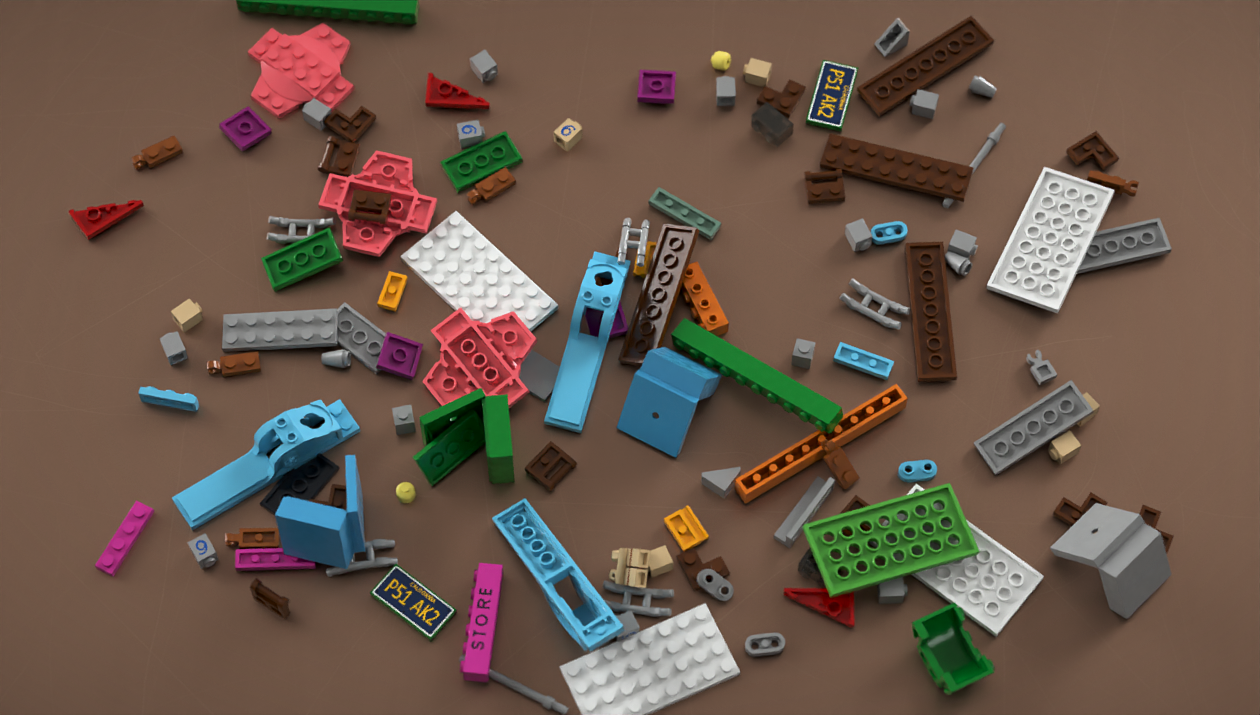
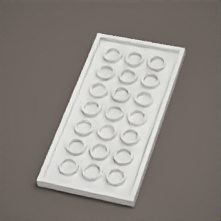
[987,167,1114,314]
[400,211,559,331]
[868,484,1044,637]
[560,603,740,715]

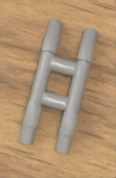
[267,216,336,244]
[617,218,650,267]
[839,278,911,329]
[326,539,398,577]
[602,581,674,617]

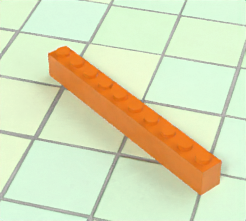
[734,384,908,504]

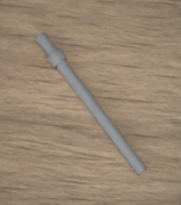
[942,123,1006,208]
[459,654,569,715]

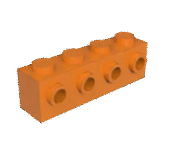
[681,262,729,336]

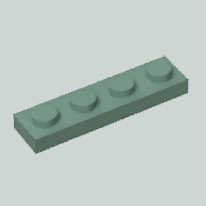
[648,187,721,240]

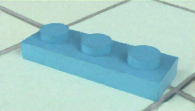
[833,342,894,380]
[138,386,199,412]

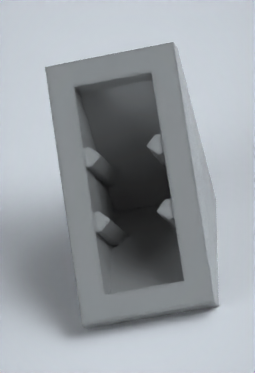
[874,18,910,57]
[701,467,741,499]

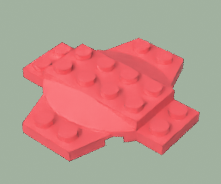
[248,23,354,119]
[318,150,437,257]
[422,307,537,408]

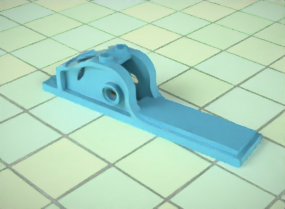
[544,251,631,433]
[172,399,360,531]
[492,498,625,652]

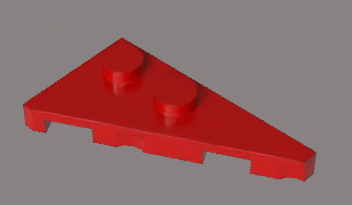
[425,73,490,109]
[68,200,144,240]
[784,588,855,628]

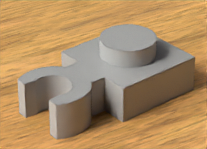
[1026,350,1057,385]

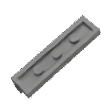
[774,476,835,548]

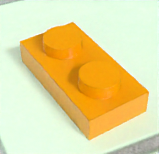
[377,271,408,312]

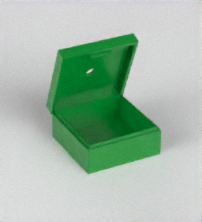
[419,388,515,484]

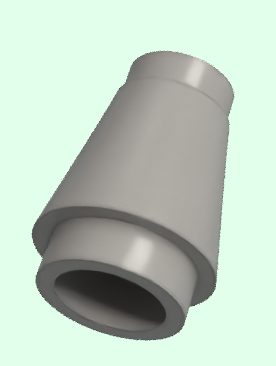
[969,75,997,98]
[945,251,973,276]
[321,349,351,368]

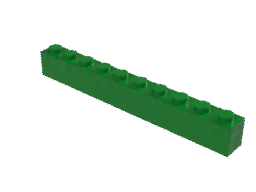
[236,0,419,24]
[671,318,843,434]

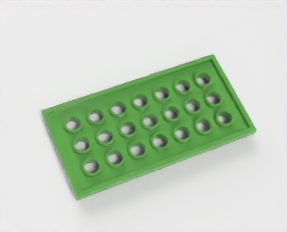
[803,483,980,598]

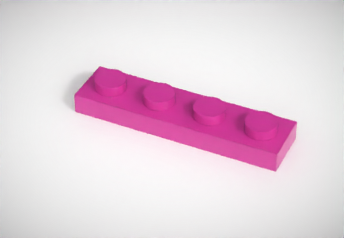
[95,501,154,577]
[235,548,316,571]

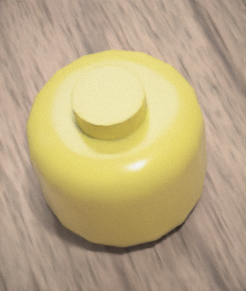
[711,51,731,71]
[396,482,416,503]

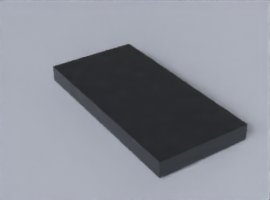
[260,454,340,516]

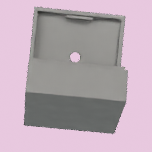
[1050,503,1171,619]

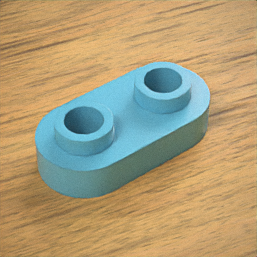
[871,221,908,245]
[898,460,937,483]

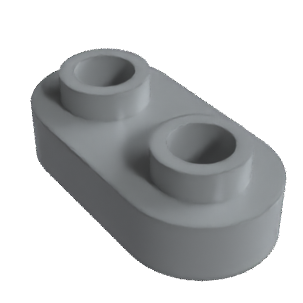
[697,569,734,601]
[745,632,785,657]

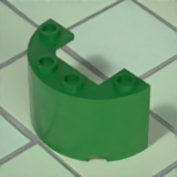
[912,602,995,694]

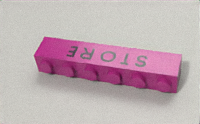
[460,563,503,683]

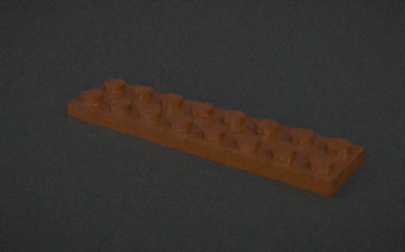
[857,15,994,116]
[820,133,973,202]
[618,224,699,366]
[905,242,957,382]

